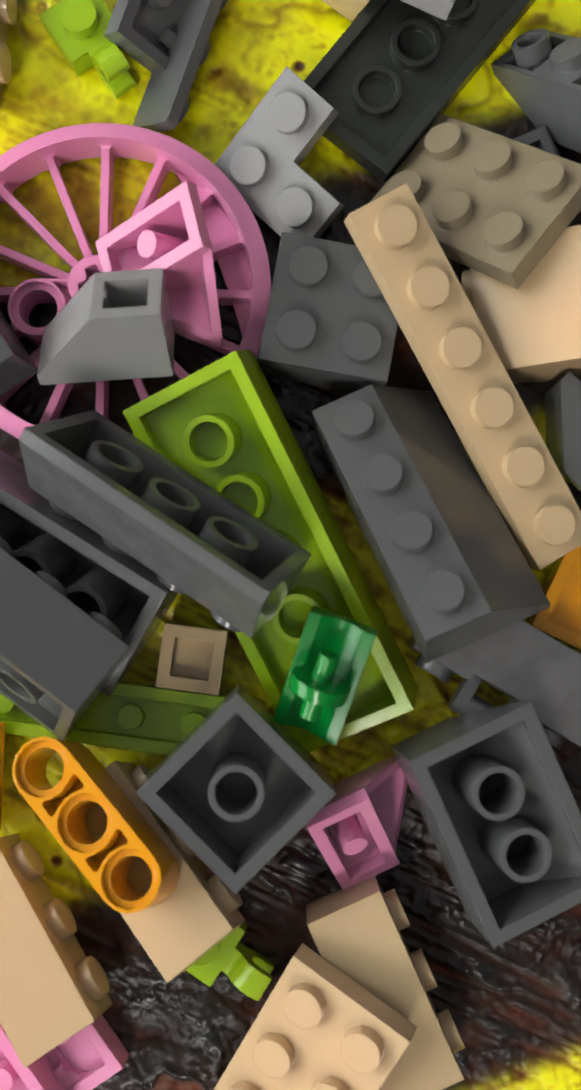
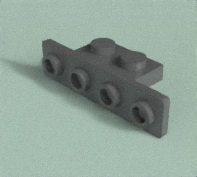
[104,0,228,132]

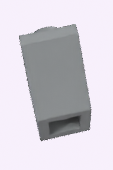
[37,268,175,385]

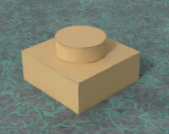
[155,622,229,696]

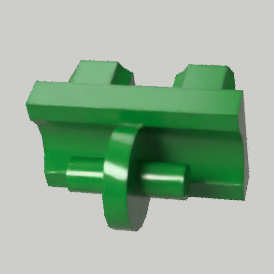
[273,606,378,746]

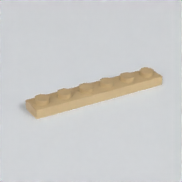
[344,183,581,570]

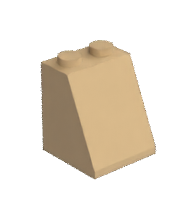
[461,224,581,384]

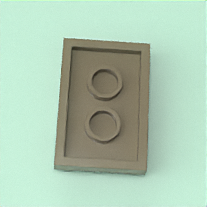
[371,114,581,290]

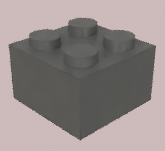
[258,232,398,393]
[136,683,336,894]

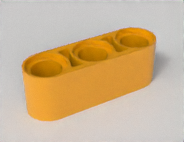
[12,736,180,914]

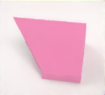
[95,181,224,347]
[306,755,408,890]

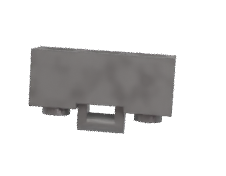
[407,620,581,750]

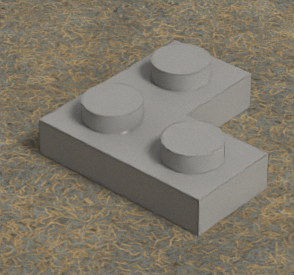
[215,66,344,238]

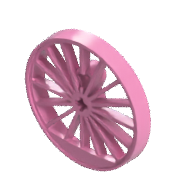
[0,123,271,439]

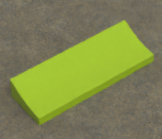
[122,349,419,752]

